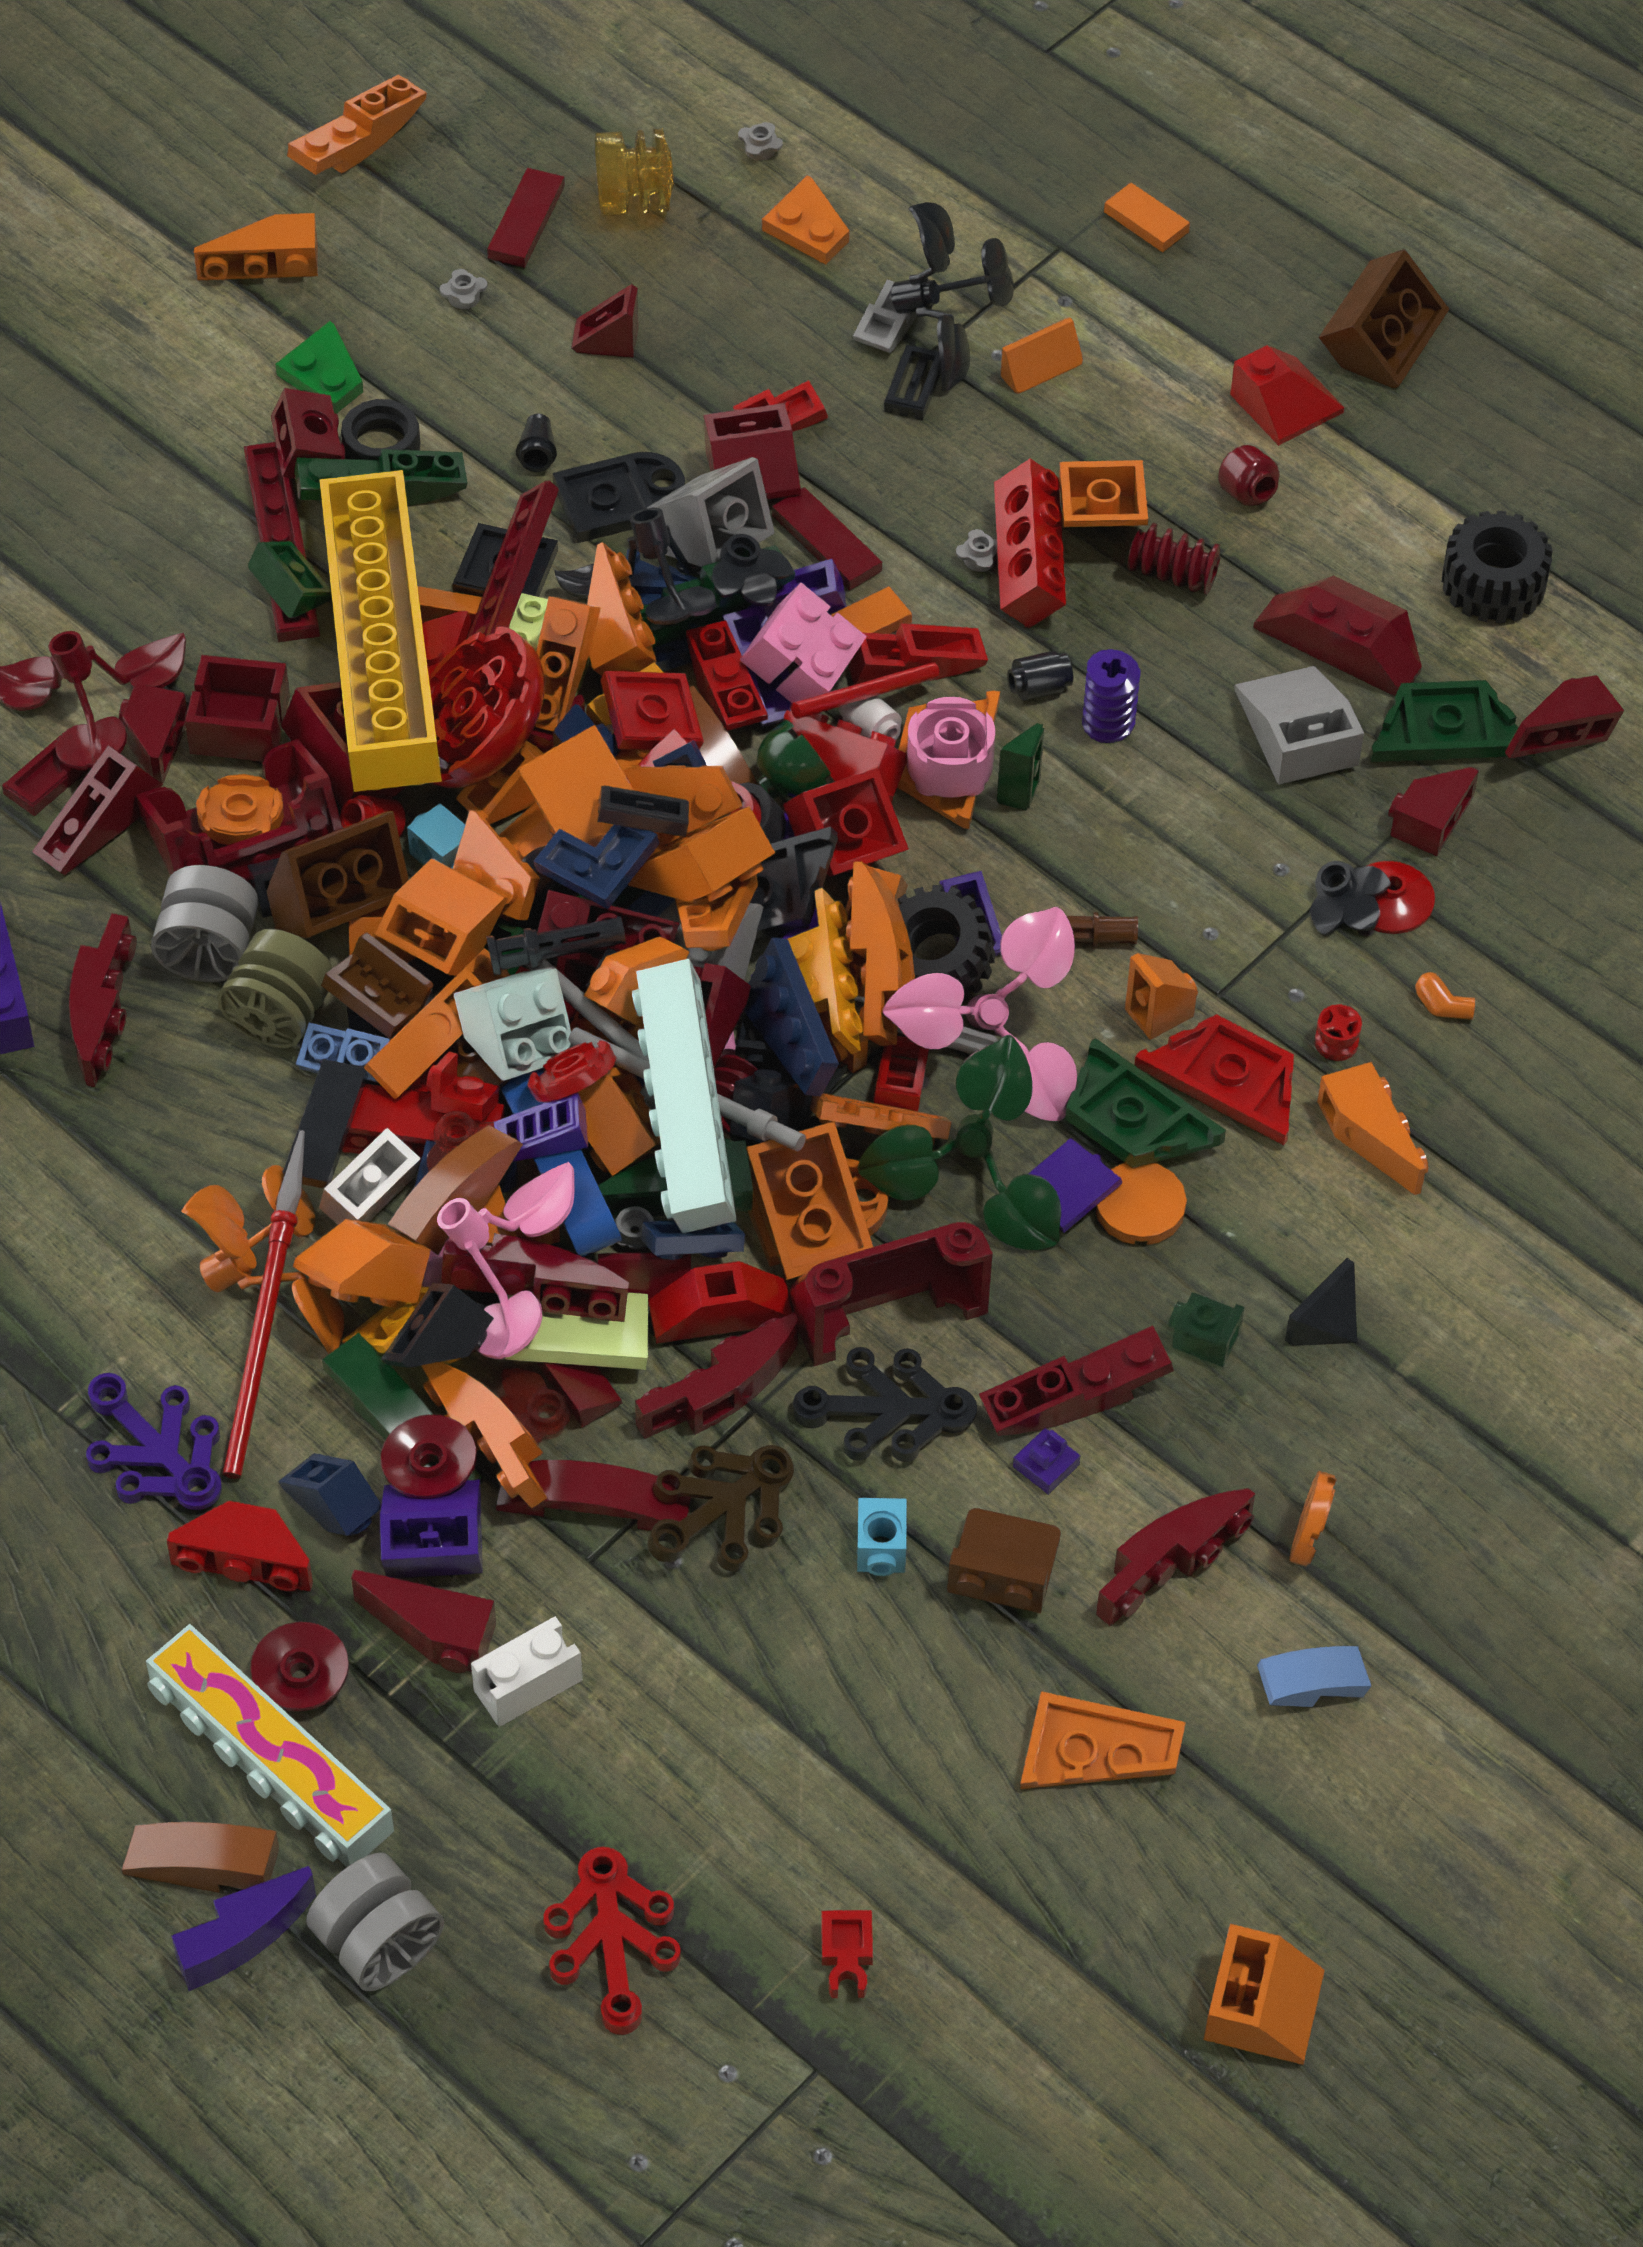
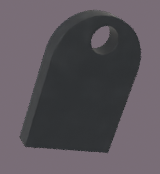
[553,452,685,543]

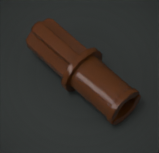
[1066,912,1138,947]

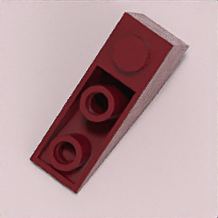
[537,890,679,954]

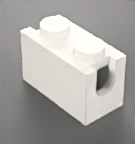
[471,1616,582,1727]

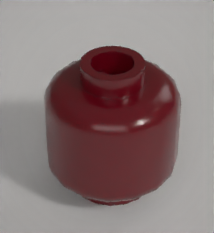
[1218,445,1280,506]

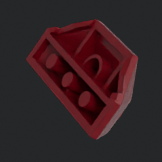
[1253,575,1422,696]

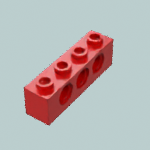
[994,458,1066,628]

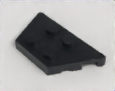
[750,826,838,939]

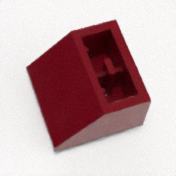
[703,403,801,499]

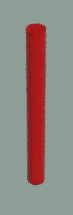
[791,662,940,719]

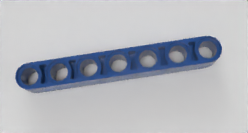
[501,1068,622,1257]

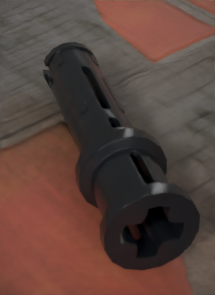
[486,916,626,976]

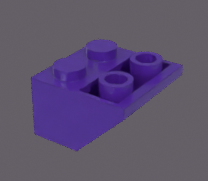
[380,1480,483,1578]

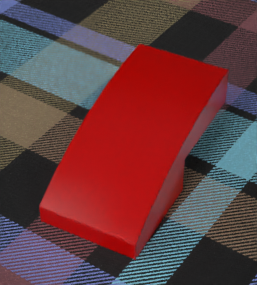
[733,380,828,432]

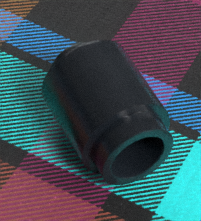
[1007,651,1074,701]

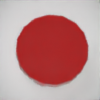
[527,1040,617,1102]

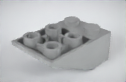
[1234,666,1364,785]

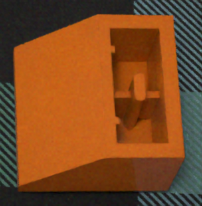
[375,858,508,976]
[293,1219,431,1307]
[1204,1924,1325,2065]

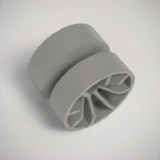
[151,865,259,982]
[306,1853,444,1991]

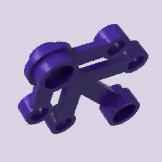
[86,1373,222,1510]

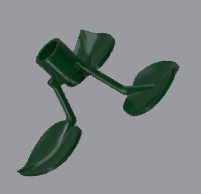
[857,1035,1061,1250]

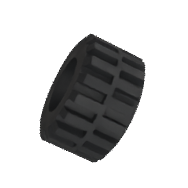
[1441,511,1553,623]
[897,885,995,1002]

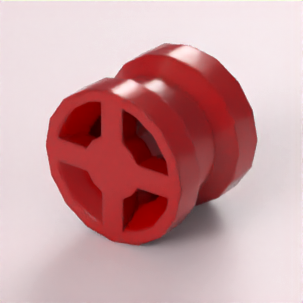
[1314,1004,1363,1061]

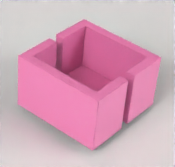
[740,582,867,703]

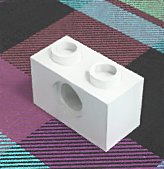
[319,1128,421,1225]

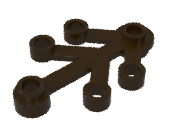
[647,1445,794,1572]

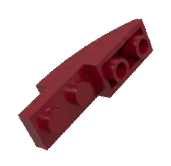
[69,913,137,1087]
[441,1233,629,1322]
[635,1312,799,1439]
[979,1325,1174,1436]
[1096,1488,1255,1627]

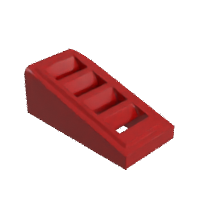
[874,1036,929,1112]

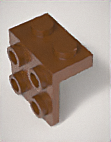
[947,1508,1061,1613]

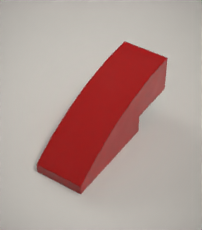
[848,623,988,685]

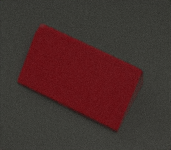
[598,1253,691,1307]
[536,1362,623,1427]

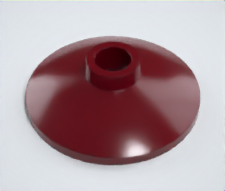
[380,1415,477,1499]
[250,1622,349,1711]

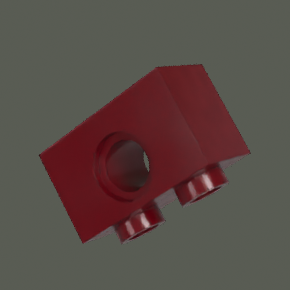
[271,388,345,479]

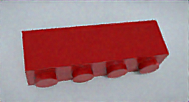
[342,1084,505,1163]

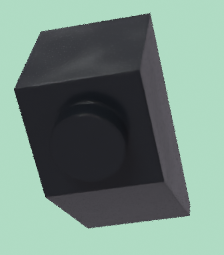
[381,1283,494,1368]

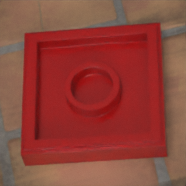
[601,671,704,750]

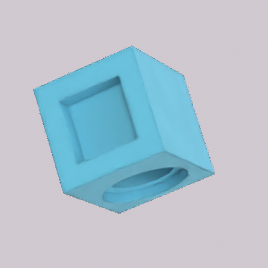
[407,803,465,868]
[857,1498,907,1576]

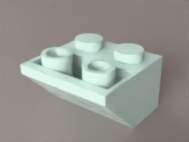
[454,968,573,1080]

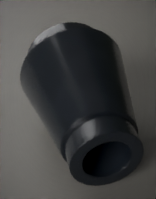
[516,414,557,472]

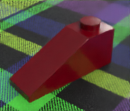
[1505,675,1624,759]
[32,745,163,875]
[351,1569,496,1673]

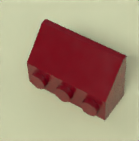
[281,681,407,808]

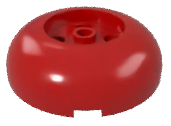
[429,627,545,788]

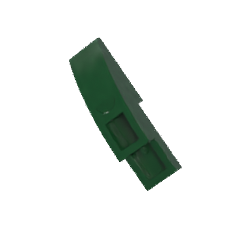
[294,449,468,507]

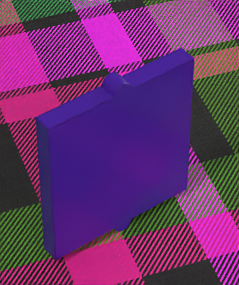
[1028,1138,1122,1233]

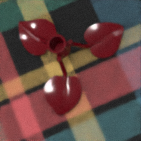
[0,631,186,770]

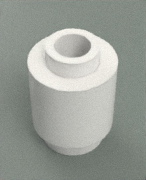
[839,696,902,739]

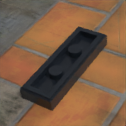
[283,1059,368,1189]

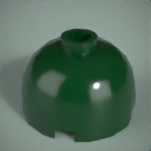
[756,720,833,803]

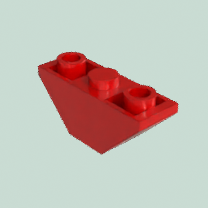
[686,620,768,730]
[648,1261,793,1344]
[167,1501,313,1592]

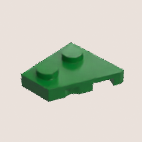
[275,321,363,413]

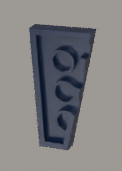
[744,937,839,1097]

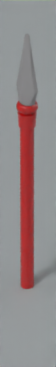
[223,1130,305,1479]

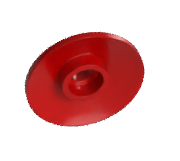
[1367,861,1435,934]

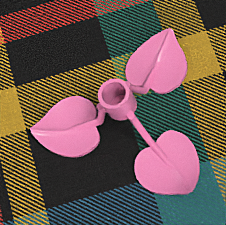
[882,907,1077,1121]
[422,1162,574,1360]

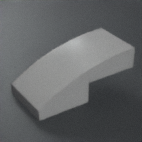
[853,279,917,353]

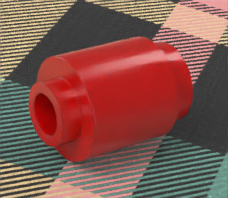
[340,795,406,837]

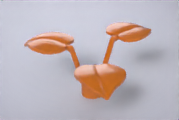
[181,1165,344,1355]

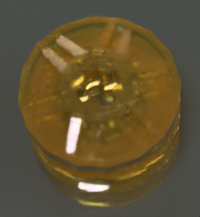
[595,128,674,216]

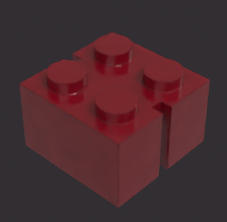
[185,655,290,761]

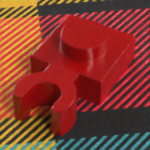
[821,1910,873,1998]

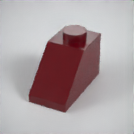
[119,683,187,784]
[1388,767,1479,856]

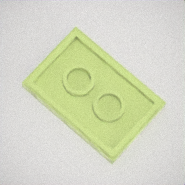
[505,1293,648,1370]

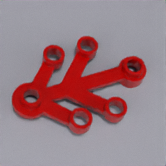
[543,1847,681,2035]

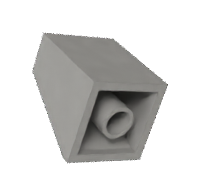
[647,457,775,567]

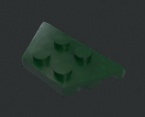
[1370,680,1535,762]
[1065,1038,1226,1168]

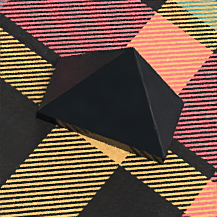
[1285,1258,1357,1346]

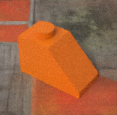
[456,741,544,825]
[584,936,689,1029]
[1125,953,1198,1040]

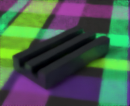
[884,344,941,420]
[597,785,689,837]

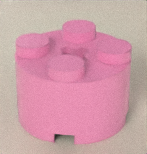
[907,697,995,798]

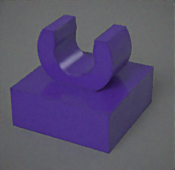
[1013,1428,1081,1495]

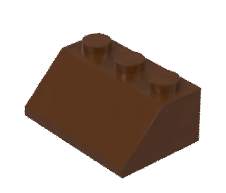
[1318,249,1449,388]
[266,811,409,938]

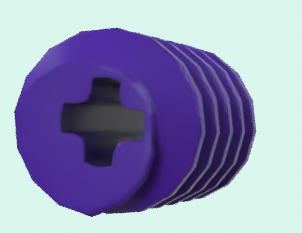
[1082,649,1141,743]

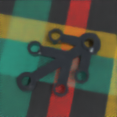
[793,1347,977,1462]

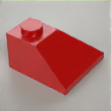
[1230,345,1345,446]
[783,767,909,877]

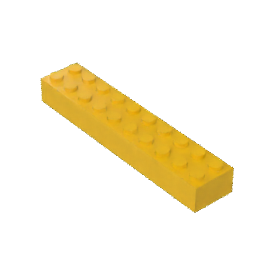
[320,470,442,792]

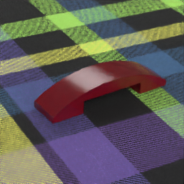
[496,1460,692,1531]

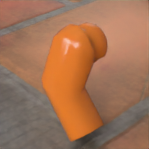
[1415,972,1475,1020]

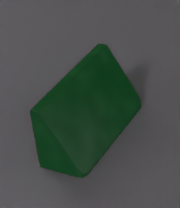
[248,541,332,618]
[997,723,1045,811]

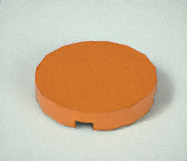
[196,774,284,845]
[1096,1163,1187,1245]
[1289,1471,1337,1567]

